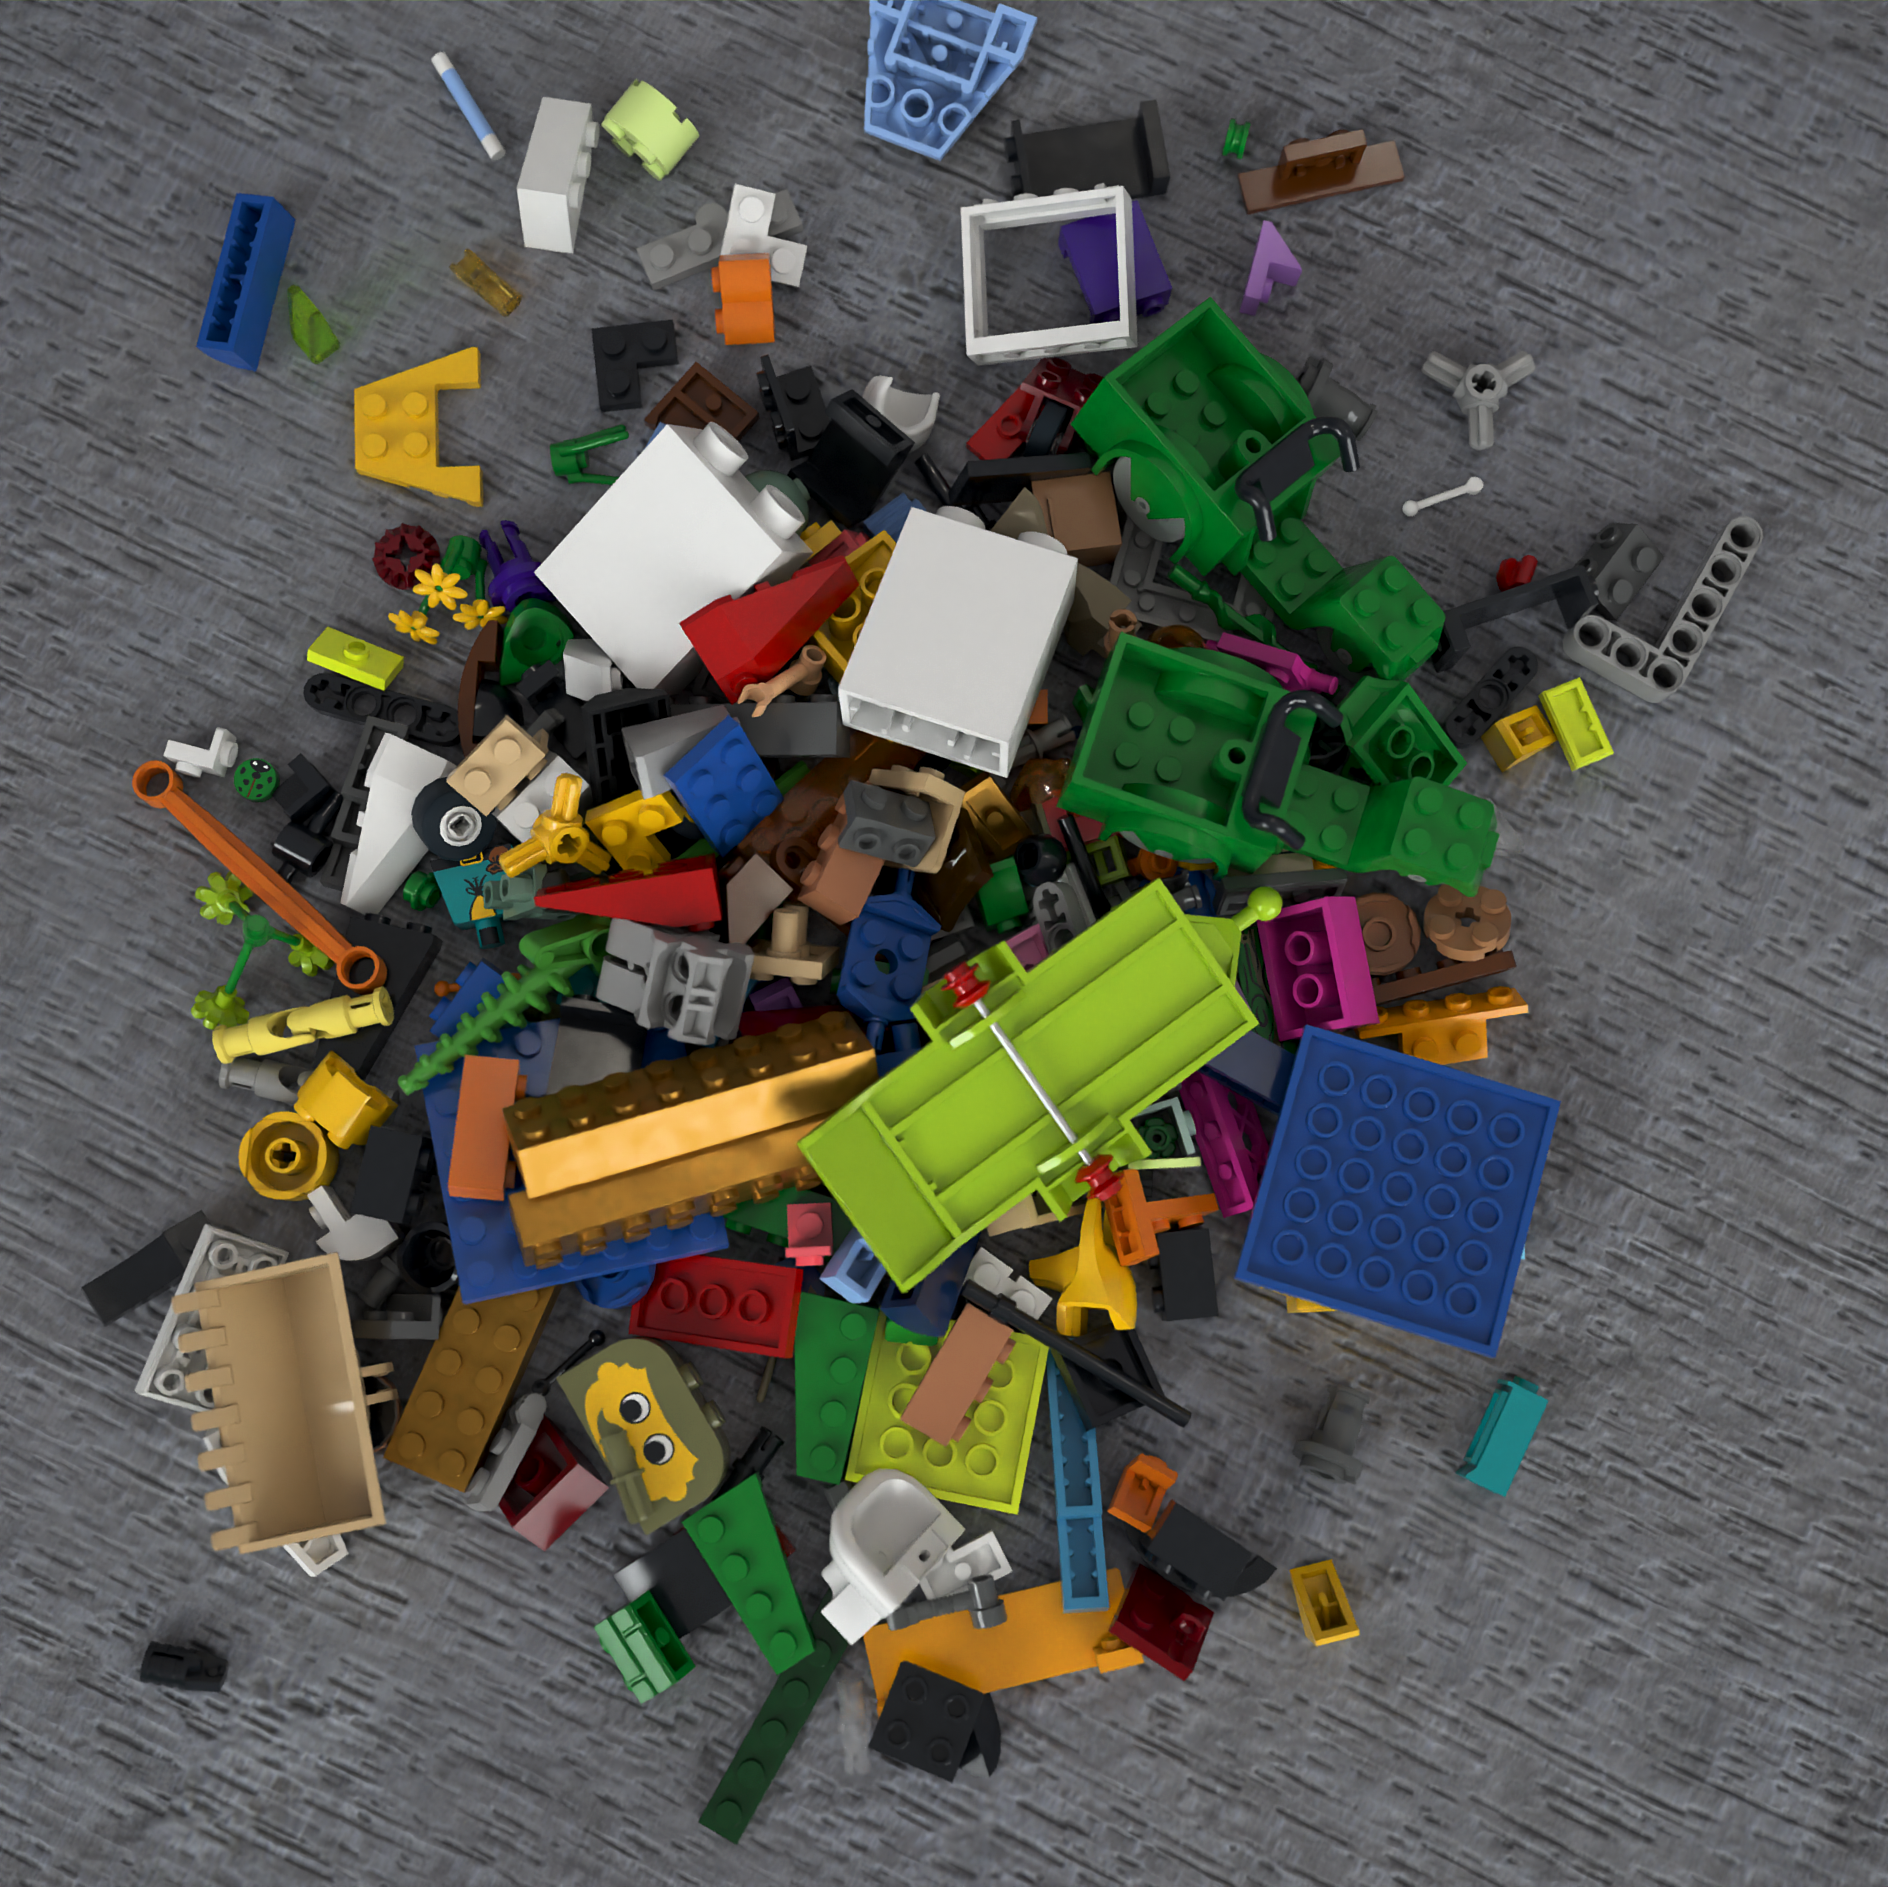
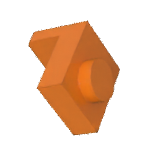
[1107,1454,1178,1533]

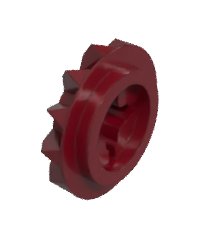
[372,523,441,590]

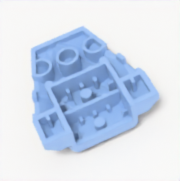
[864,0,1037,161]

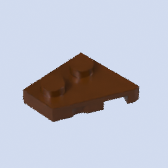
[644,362,760,442]

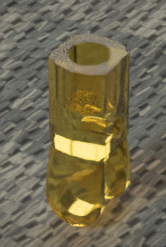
[449,248,521,317]

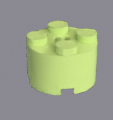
[601,79,699,181]

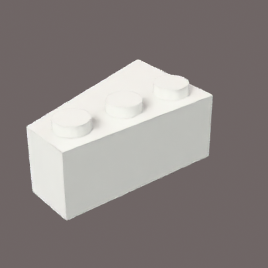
[517,97,599,254]

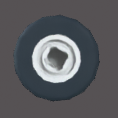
[411,777,497,861]

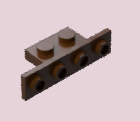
[1237,129,1405,215]

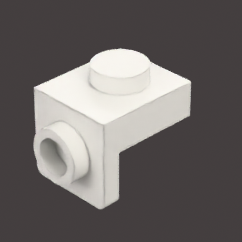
[163,727,238,778]

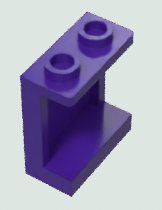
[1058,200,1172,324]

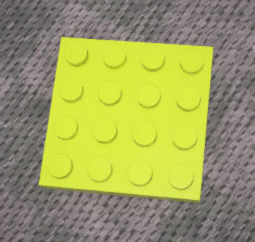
[845,1305,1049,1515]

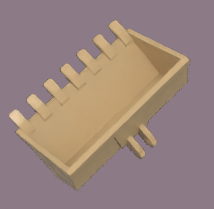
[171,1252,399,1554]

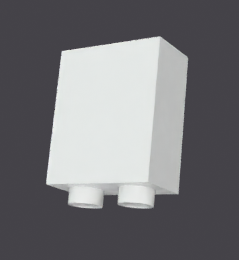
[534,422,814,695]
[838,506,1078,778]

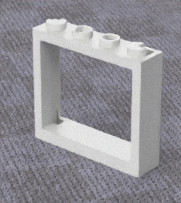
[961,183,1138,366]

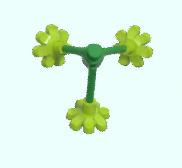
[191,871,334,1030]

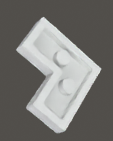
[718,184,807,288]
[919,1529,1012,1601]

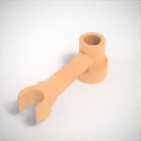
[738,645,826,717]

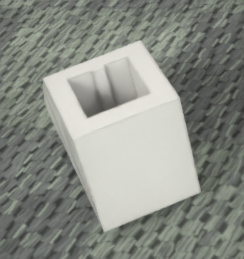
[563,639,627,702]

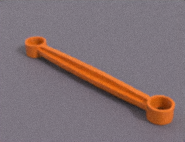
[132,760,387,995]

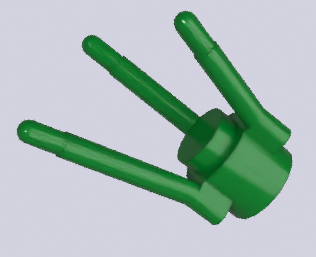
[550,424,629,485]

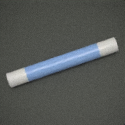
[432,52,506,161]

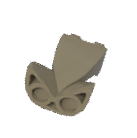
[990,487,1142,659]

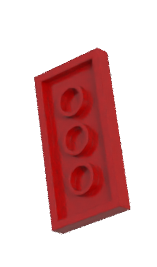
[628,1255,804,1358]

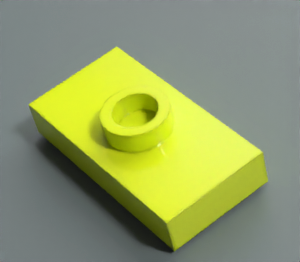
[307,627,404,691]
[1538,677,1614,771]

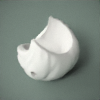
[862,375,940,453]

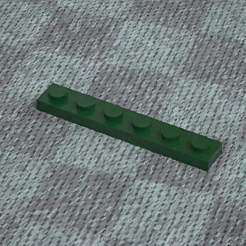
[698,1586,849,1845]

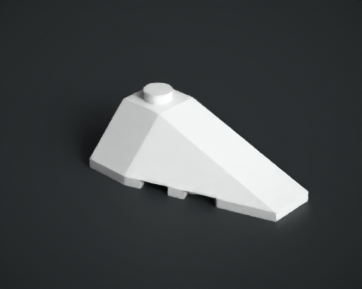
[340,732,457,915]

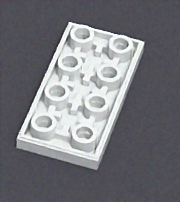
[134,1224,289,1412]

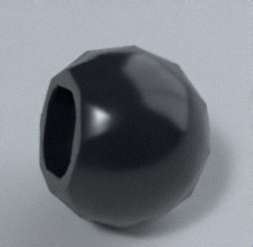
[1013,833,1067,887]

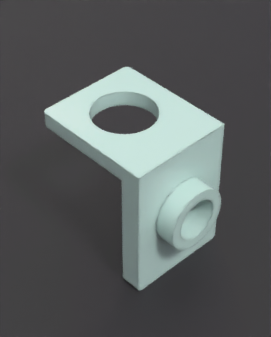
[1130,1097,1196,1157]

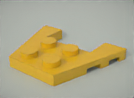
[354,347,483,507]

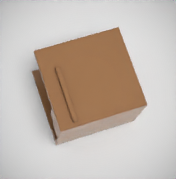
[1031,472,1122,567]

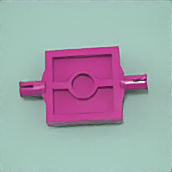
[1204,632,1339,695]

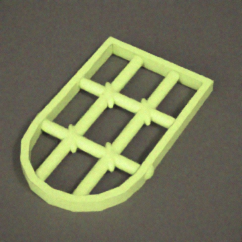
[1119,1157,1201,1169]

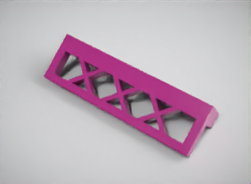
[1179,1071,1269,1218]

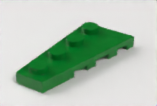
[682,1471,817,1675]

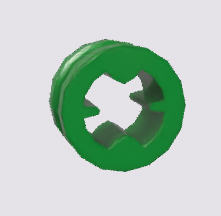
[1222,118,1251,160]

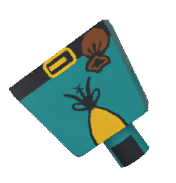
[430,843,514,949]

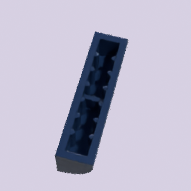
[1196,1030,1295,1116]
[880,1230,982,1337]

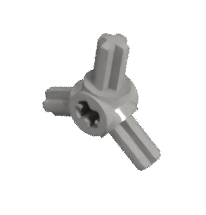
[1421,351,1535,450]

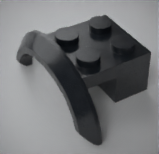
[1122,1499,1277,1601]

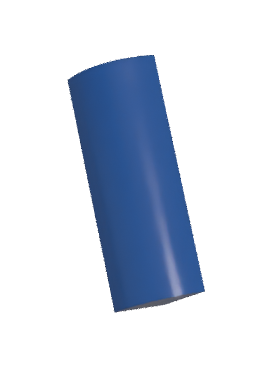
[196,193,296,371]

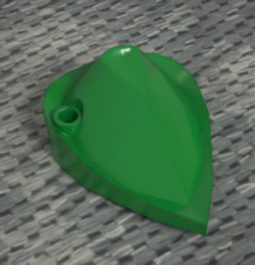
[499,597,574,686]

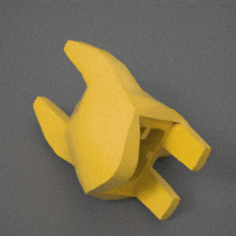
[1028,1198,1137,1337]

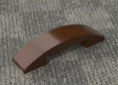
[458,620,504,758]

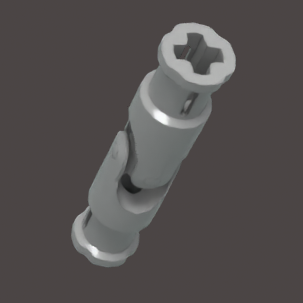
[219,1056,400,1126]

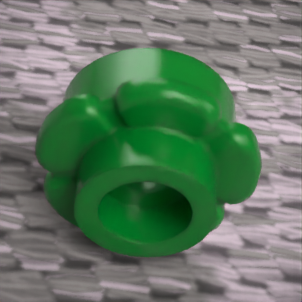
[403,871,442,911]
[1137,1117,1178,1159]

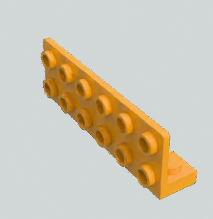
[863,1567,1144,1717]

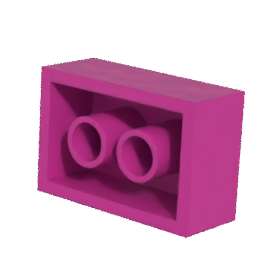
[1257,896,1380,1042]

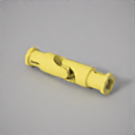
[212,987,394,1064]

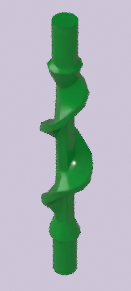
[1167,564,1341,699]

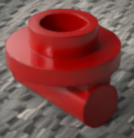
[1496,555,1538,592]

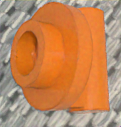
[1127,848,1178,881]

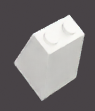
[492,751,594,864]

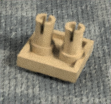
[747,901,840,985]

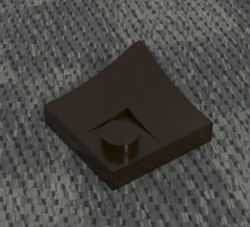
[908,808,994,933]

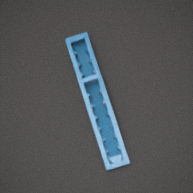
[1046,1338,1109,1614]

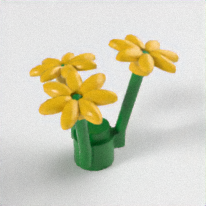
[388,535,508,645]

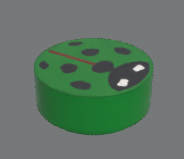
[234,758,280,803]

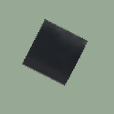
[613,1528,733,1639]

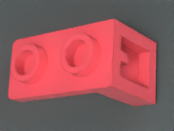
[785,1203,834,1266]

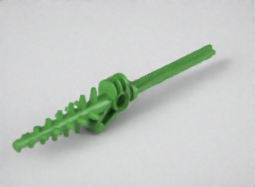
[398,760,816,1096]

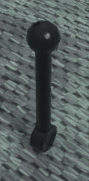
[532,1329,605,1396]

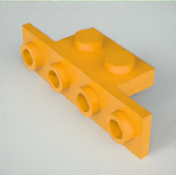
[1354,986,1528,1065]

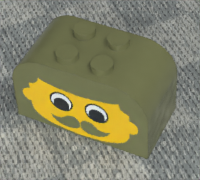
[556,1336,731,1536]

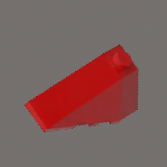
[679,555,860,705]
[534,853,723,931]

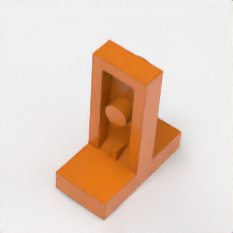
[1104,1169,1219,1267]

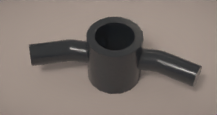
[264,791,344,906]

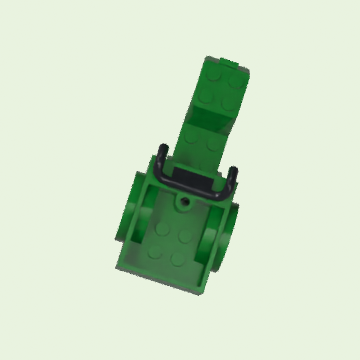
[1070,297,1446,684]
[1056,632,1500,897]

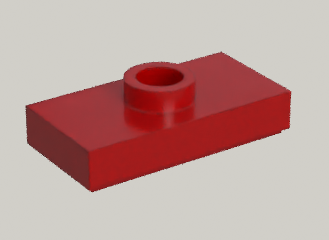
[966,385,1045,460]

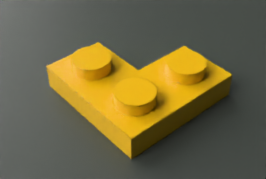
[585,789,684,875]

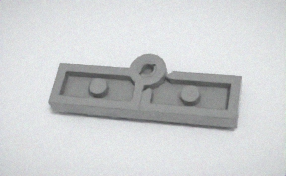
[636,189,803,291]

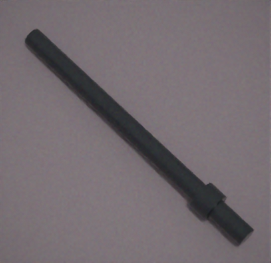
[960,1279,1192,1428]

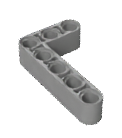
[1562,516,1763,703]

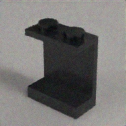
[787,389,915,529]

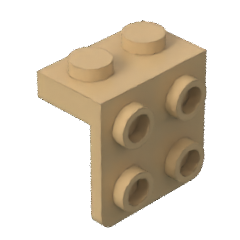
[446,715,549,816]
[869,765,965,873]

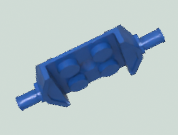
[837,868,941,1054]

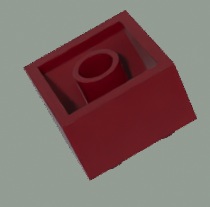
[498,1414,609,1552]

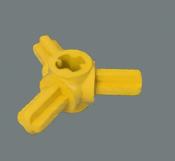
[499,773,611,877]

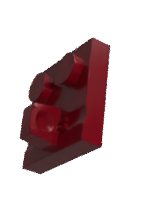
[1108,1564,1214,1682]

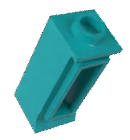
[1455,1376,1549,1497]

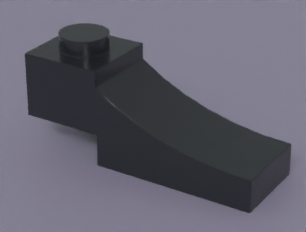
[81,1210,212,1327]

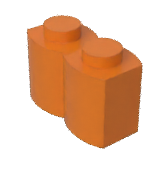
[711,253,775,345]

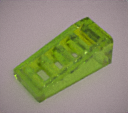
[287,284,340,364]

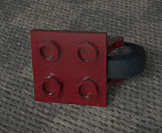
[1018,357,1104,457]

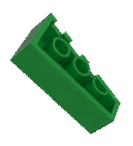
[795,1291,880,1485]

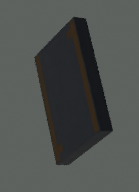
[948,453,1092,506]

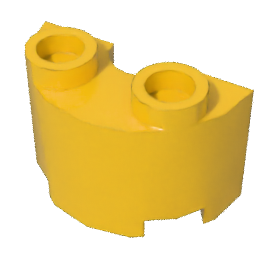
[293,1050,399,1150]

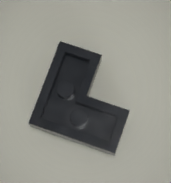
[591,319,679,412]

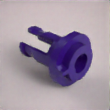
[478,520,557,613]

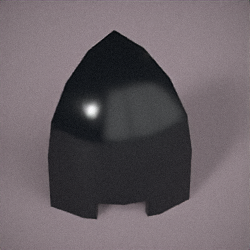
[473,679,524,743]
[959,1692,1001,1778]

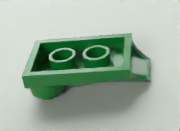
[1336,675,1467,786]

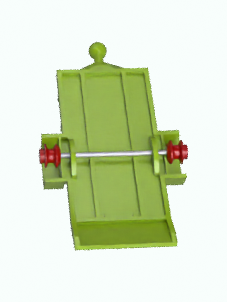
[796,878,1283,1293]

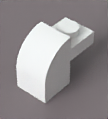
[307,1185,406,1261]

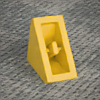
[1480,705,1558,772]
[1289,1559,1359,1646]

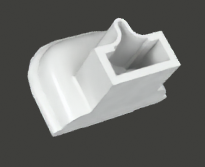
[821,1468,966,1645]

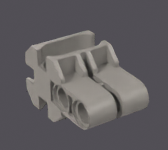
[596,918,755,1045]

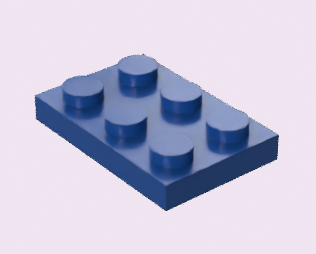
[663,715,784,857]

